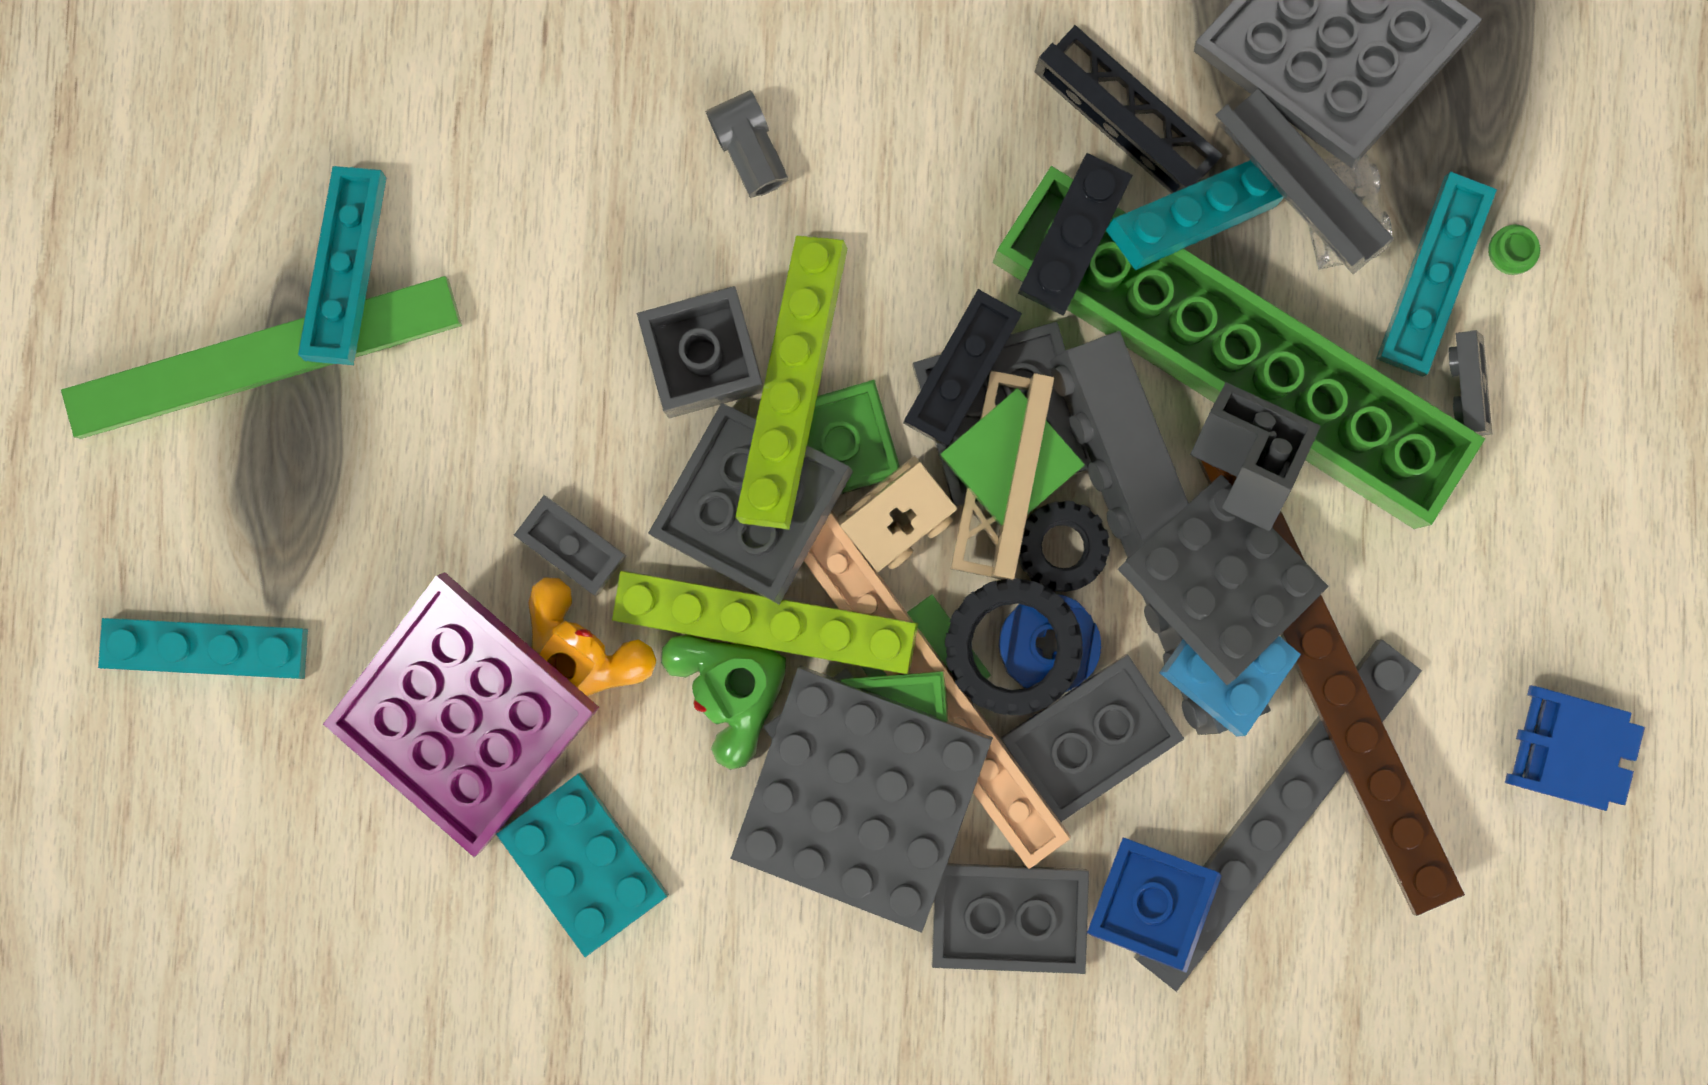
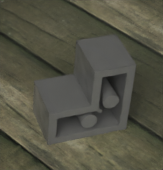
[1190,382,1321,532]

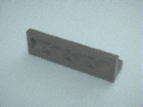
[1215,89,1393,275]

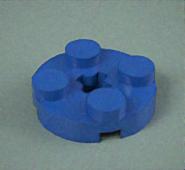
[999,594,1101,692]

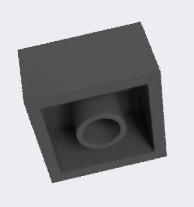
[636,286,763,419]

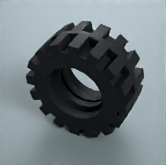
[1019,501,1110,592]

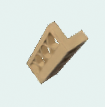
[950,371,1054,580]

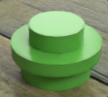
[1488,225,1540,275]

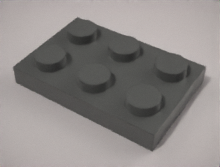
[1000,654,1184,822]
[931,863,1089,974]

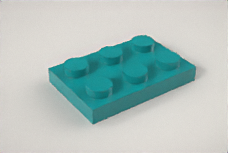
[496,773,669,957]

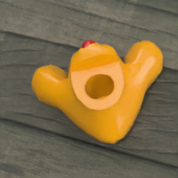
[528,577,657,696]

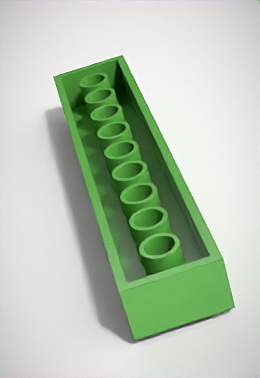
[992,166,1485,529]

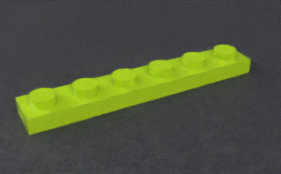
[735,236,848,530]
[612,571,918,674]

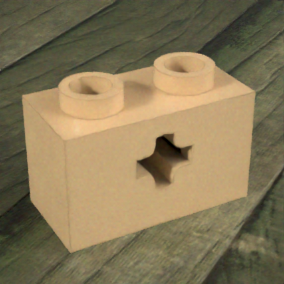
[837,455,957,572]

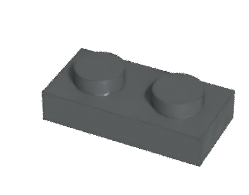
[1449,330,1493,436]
[514,495,626,596]

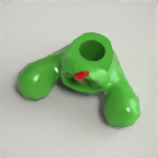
[661,634,786,770]

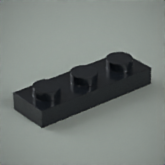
[1018,153,1133,316]
[903,289,1022,448]

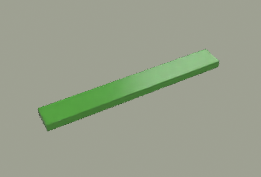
[61,276,462,439]

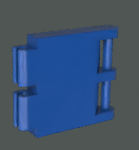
[1505,685,1645,811]

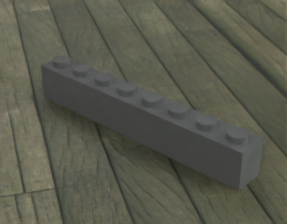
[1050,331,1271,735]

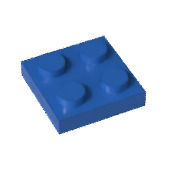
[1087,837,1222,973]

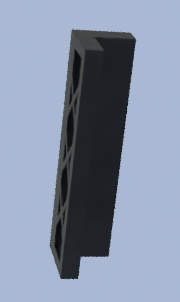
[1034,25,1222,194]

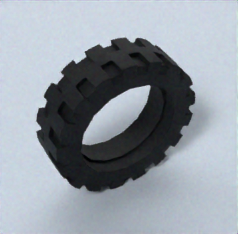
[945,578,1083,715]

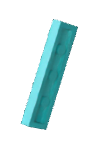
[1106,160,1284,270]
[298,166,387,366]
[1376,172,1497,377]
[98,618,308,679]

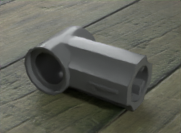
[705,90,788,198]

